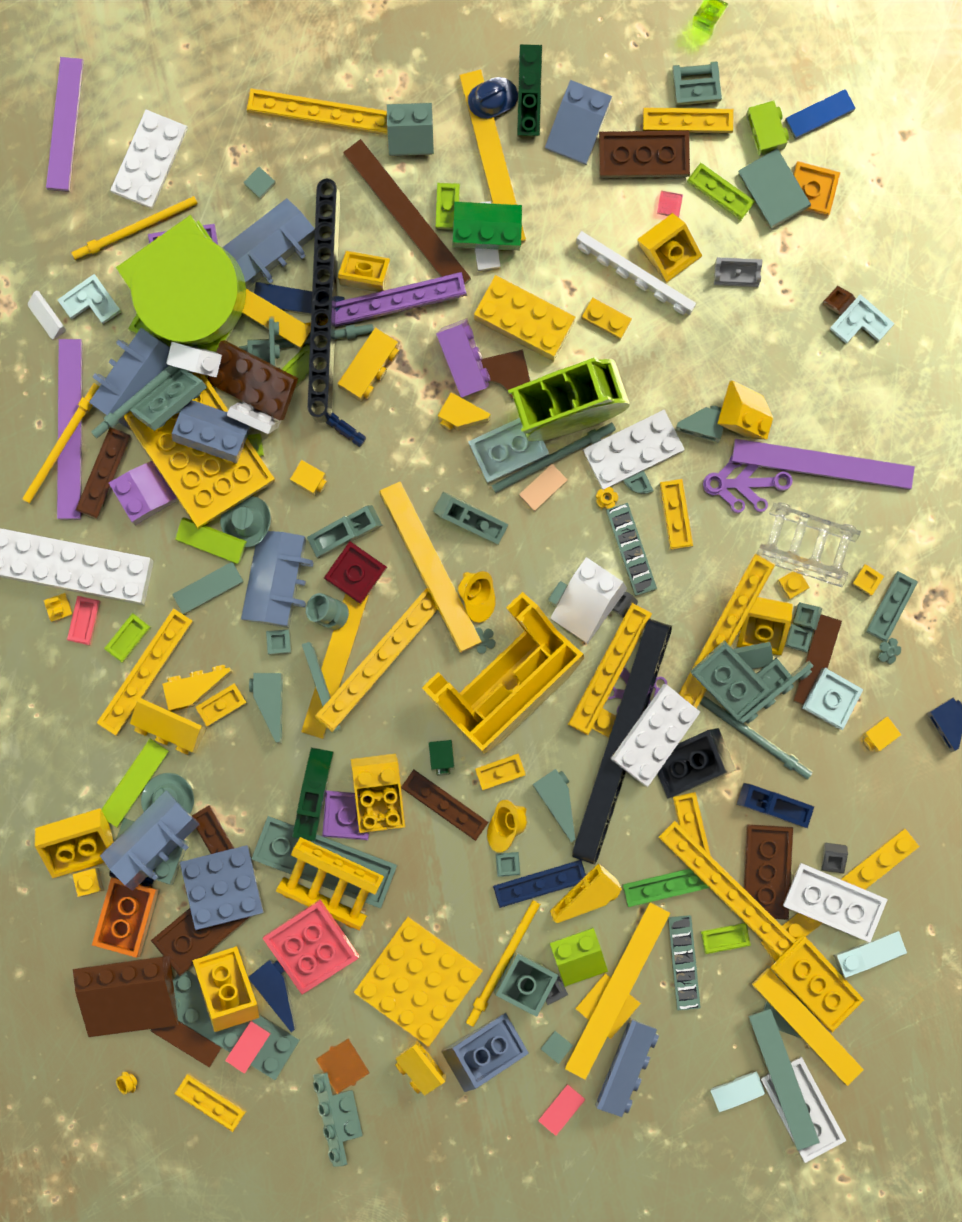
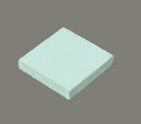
[802,668,863,730]

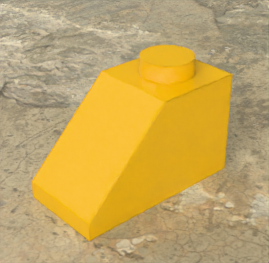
[438,392,491,430]

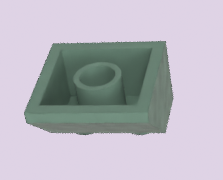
[387,103,434,156]
[494,951,558,1017]

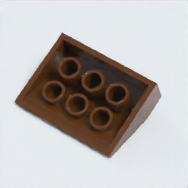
[72,955,179,1037]

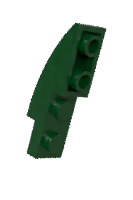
[517,44,542,136]
[292,747,334,842]

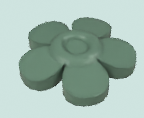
[474,627,496,654]
[879,638,901,664]

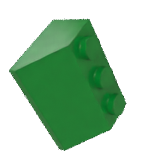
[452,202,522,251]

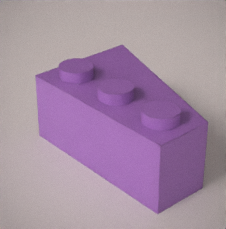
[436,318,490,397]

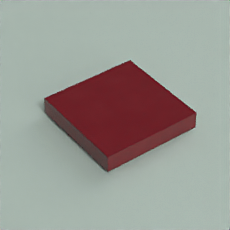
[324,541,387,604]

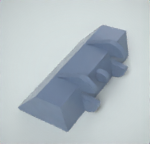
[222,198,315,289]
[89,328,170,430]
[241,531,314,628]
[100,790,199,890]

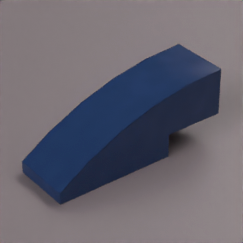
[736,783,815,828]

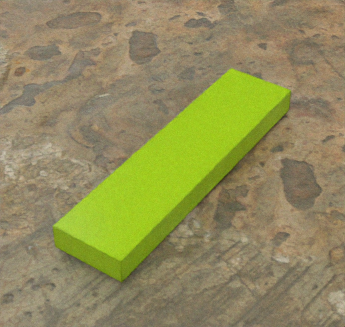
[101,738,170,828]

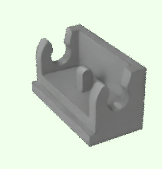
[714,257,762,287]

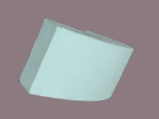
[711,1071,765,1112]

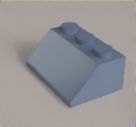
[172,400,251,464]

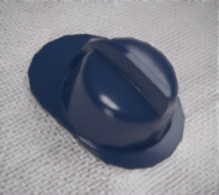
[468,77,518,119]

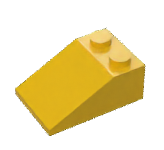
[192,946,260,1032]
[395,1040,447,1096]

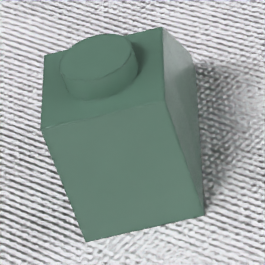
[675,406,724,443]

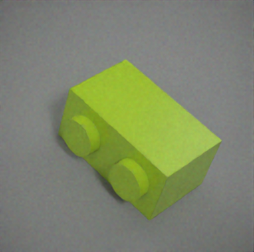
[746,100,789,156]

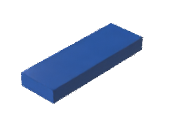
[785,89,856,139]

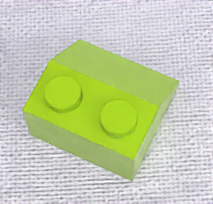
[549,927,608,987]

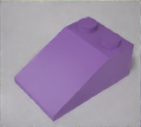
[109,461,178,525]

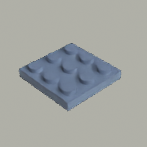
[180,845,264,930]

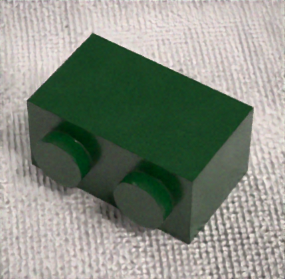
[429,740,455,775]

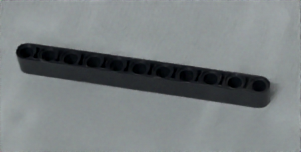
[307,178,340,423]
[572,619,672,865]

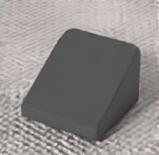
[612,591,638,619]
[821,843,848,874]

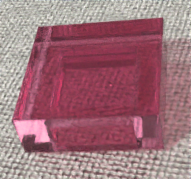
[657,191,683,217]

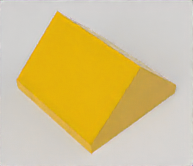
[338,251,390,292]

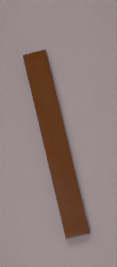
[343,139,471,284]

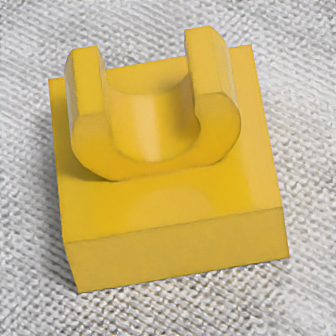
[43,593,73,622]

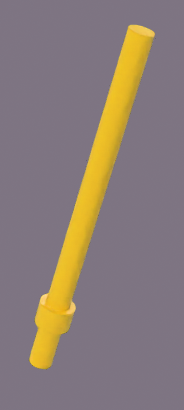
[71,196,198,260]
[22,383,100,504]
[466,900,541,1027]

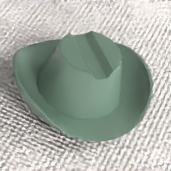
[220,496,271,547]
[141,773,194,814]

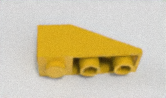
[162,665,233,712]

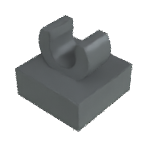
[546,975,568,1005]

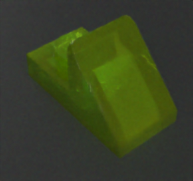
[692,0,728,35]

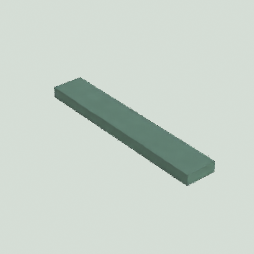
[748,1009,820,1151]

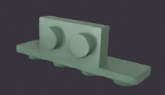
[247,316,280,368]
[739,658,813,724]
[313,1073,363,1167]

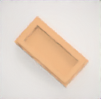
[519,464,568,512]

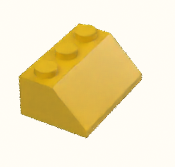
[130,697,207,755]
[35,808,114,879]

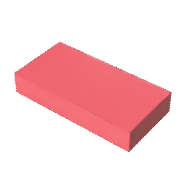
[67,596,101,645]
[225,1021,271,1074]
[538,1084,586,1136]

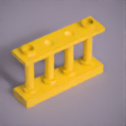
[276,837,384,931]

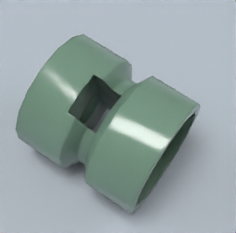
[306,593,349,630]

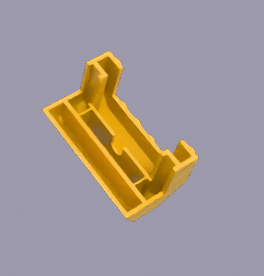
[422,592,584,754]

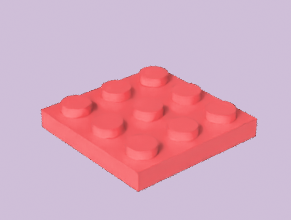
[262,900,360,995]

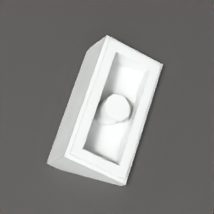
[28,290,66,340]

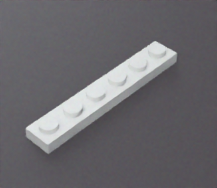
[576,231,696,315]

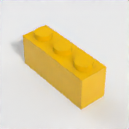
[338,327,400,402]

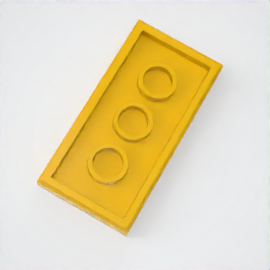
[770,935,864,1033]

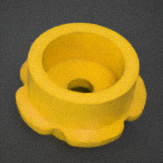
[596,487,618,509]
[116,1072,137,1094]

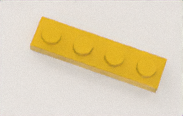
[643,108,733,133]

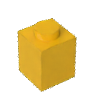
[290,460,327,496]
[863,716,901,752]
[72,868,104,897]

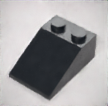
[657,728,736,798]

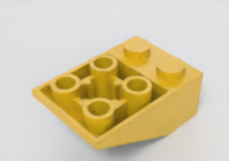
[350,753,405,833]

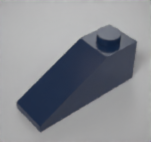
[248,959,296,1032]

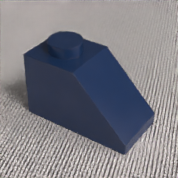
[927,697,962,752]

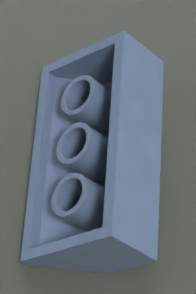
[595,1018,659,1117]

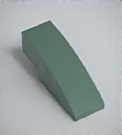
[307,505,383,557]

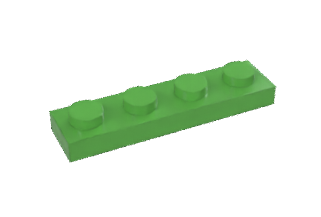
[622,869,709,907]

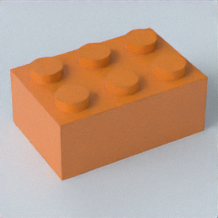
[92,877,159,958]

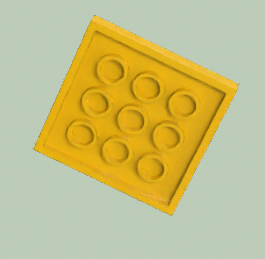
[354,917,483,1047]

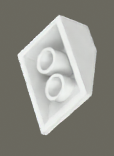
[550,557,627,644]

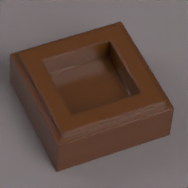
[823,286,856,315]

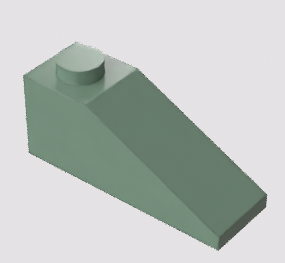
[433,491,509,545]
[249,673,283,743]
[533,769,575,842]

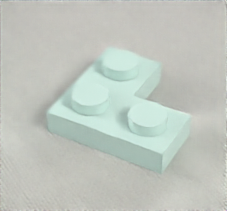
[57,274,121,324]
[830,294,895,344]

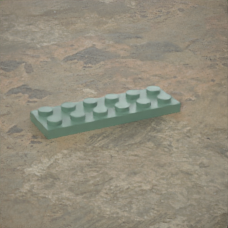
[251,816,397,909]
[173,971,300,1080]

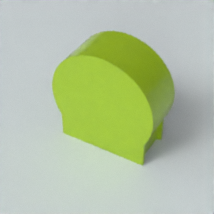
[116,215,246,346]
[508,357,630,442]

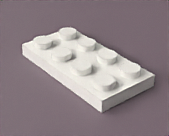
[110,109,188,209]
[583,410,685,490]
[611,684,700,787]
[783,863,888,943]
[760,1057,846,1163]

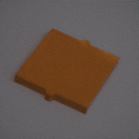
[316,1038,370,1093]

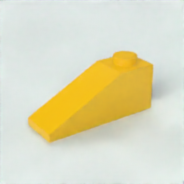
[550,863,622,923]

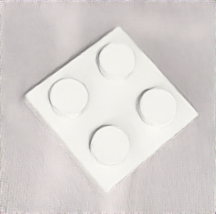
[227,401,281,434]

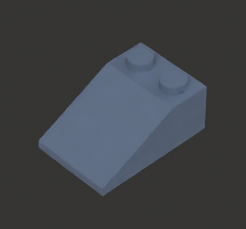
[545,80,612,165]
[441,1013,529,1092]

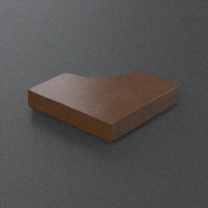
[481,349,531,399]

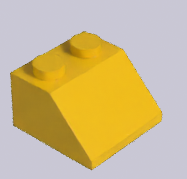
[637,213,702,282]
[717,381,773,440]
[737,597,793,656]

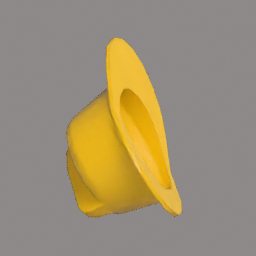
[458,571,496,623]
[487,800,527,853]

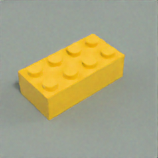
[474,275,576,362]

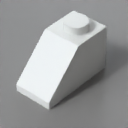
[166,342,222,377]

